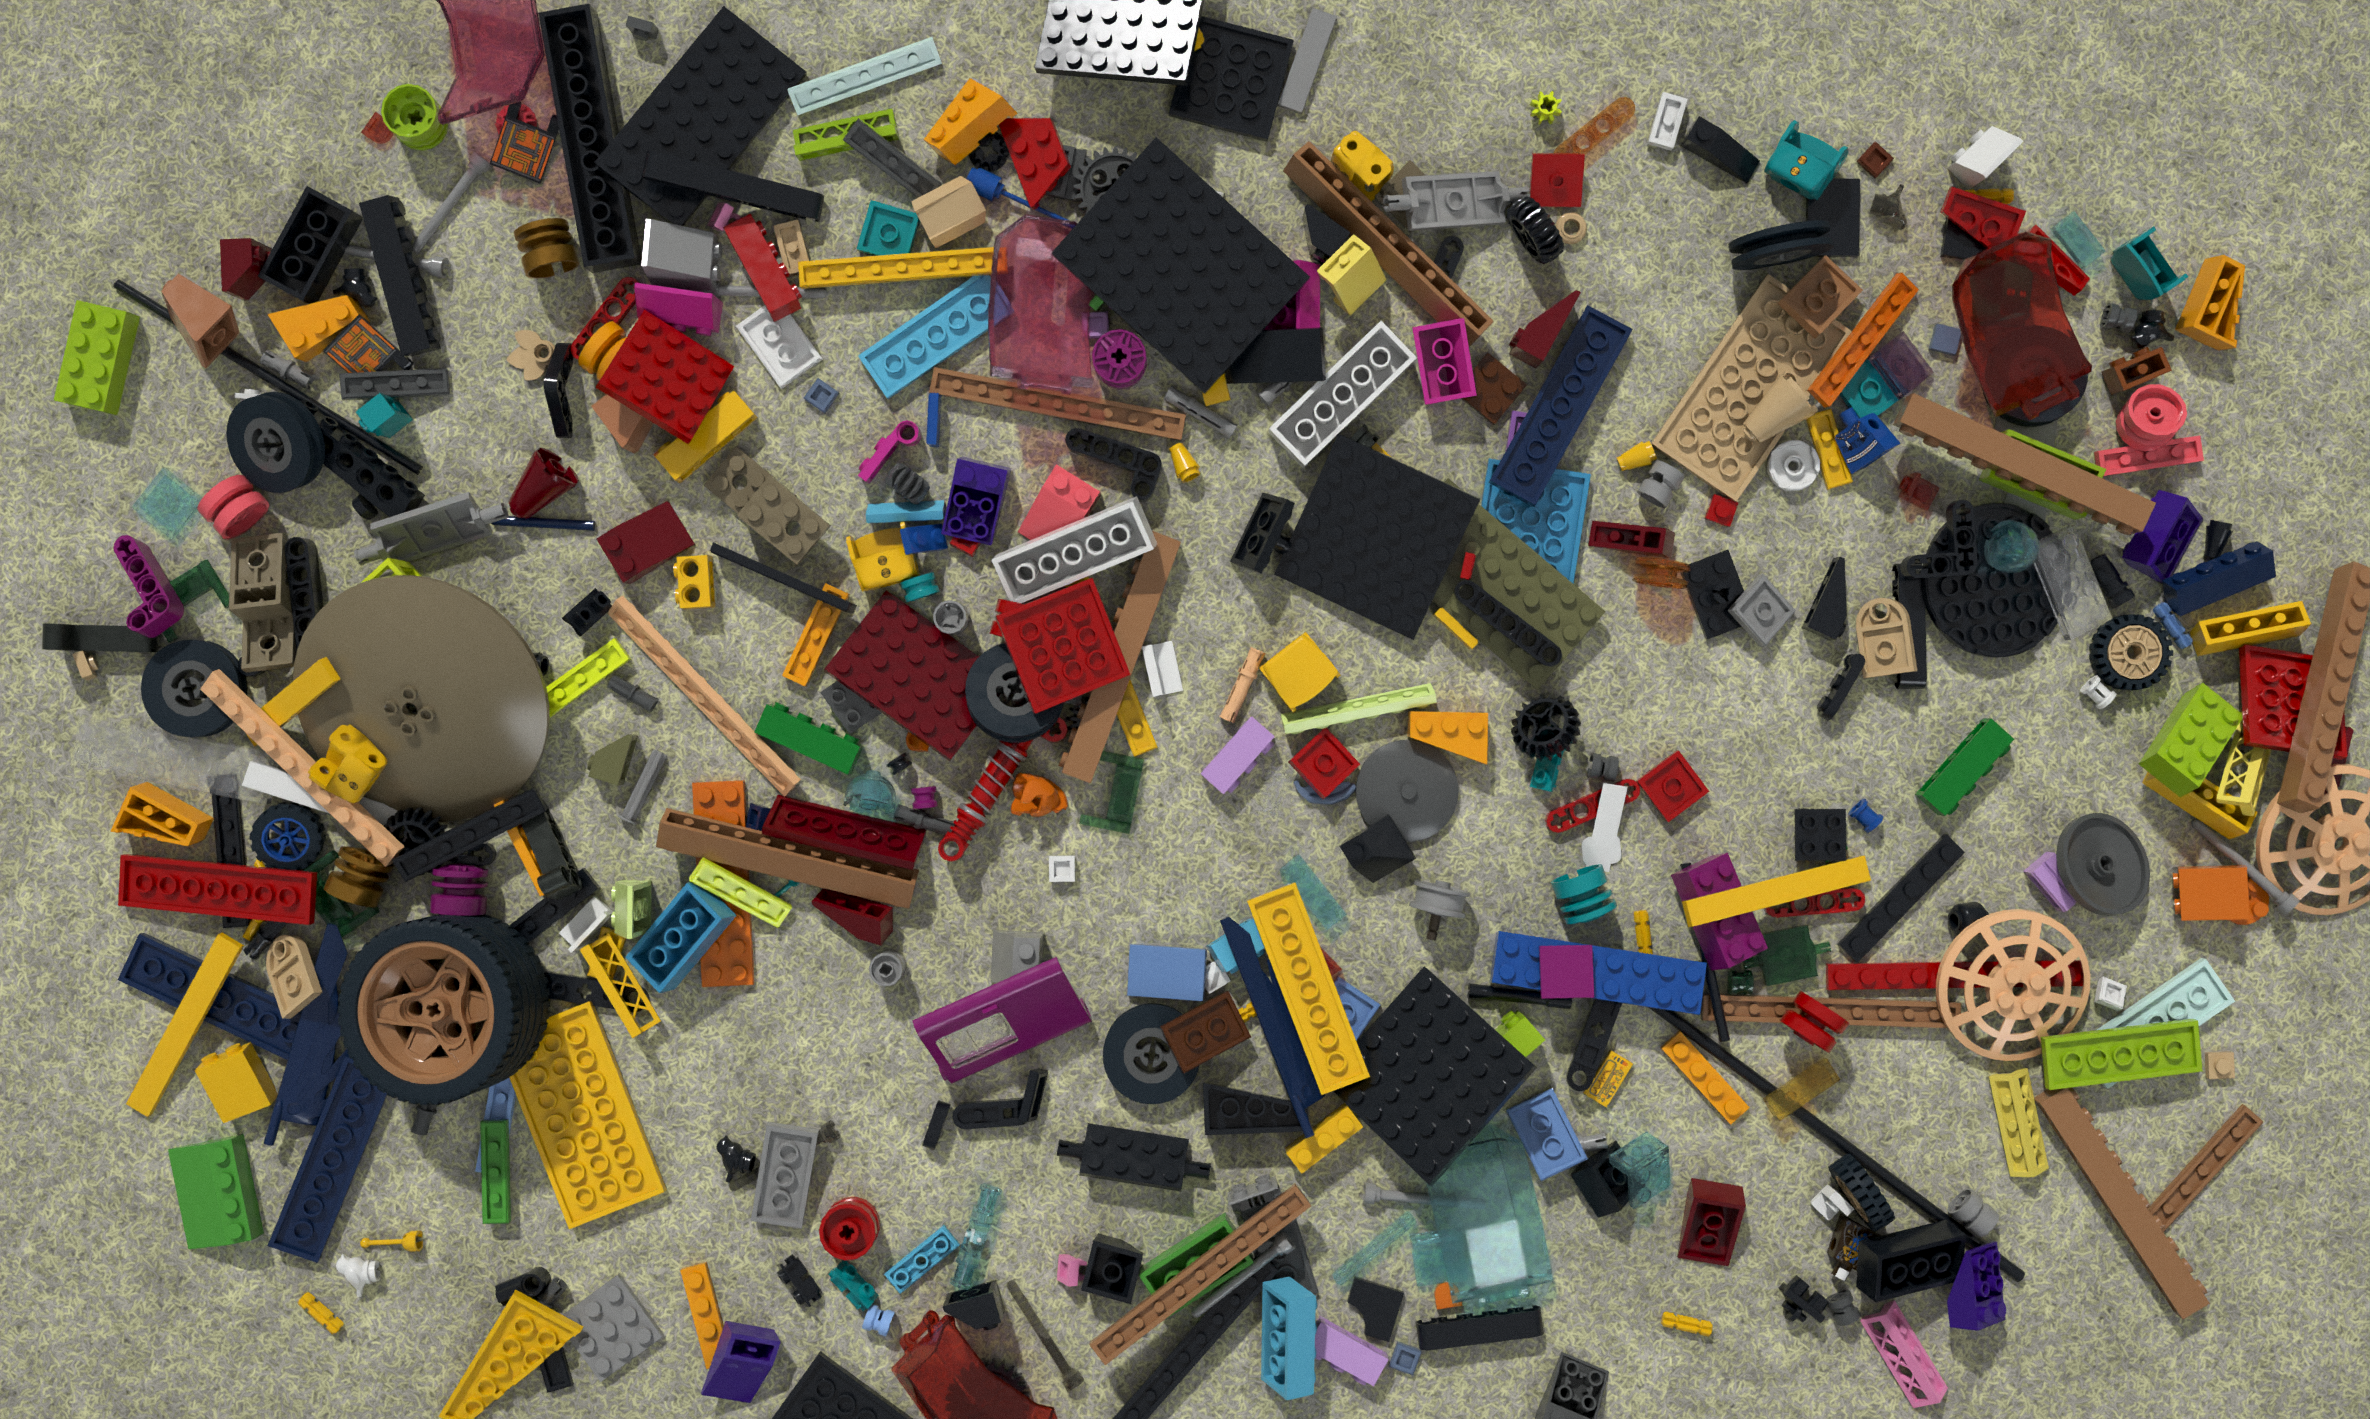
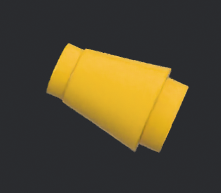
[1616,441,1657,472]
[1169,443,1200,483]

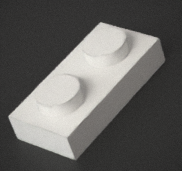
[1647,92,1688,151]

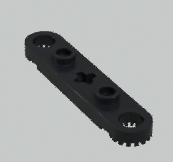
[544,971,649,1012]
[1566,999,1622,1091]

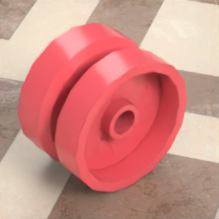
[2116,384,2187,451]
[197,475,270,540]

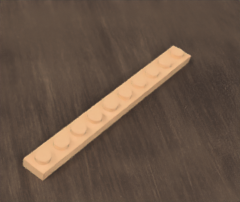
[607,595,801,797]
[200,669,405,867]

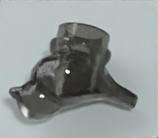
[1869,184,1907,233]

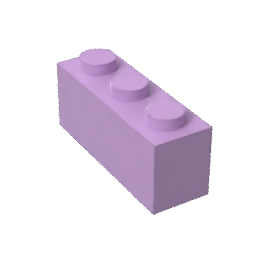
[1200,716,1275,794]
[1315,1316,1389,1387]

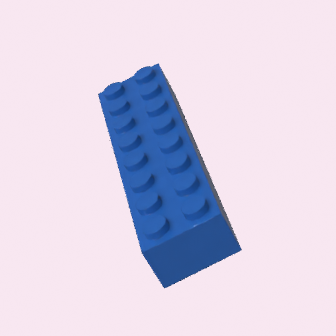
[1489,931,1707,1015]

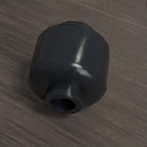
[1948,902,1989,935]

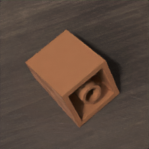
[161,273,239,368]
[591,395,654,454]

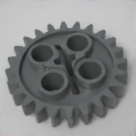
[1073,146,1137,215]

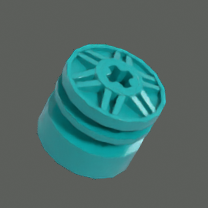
[1550,864,1617,925]

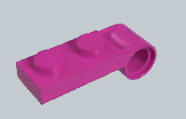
[858,420,921,484]

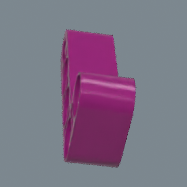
[113,535,184,638]

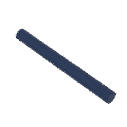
[491,516,595,531]

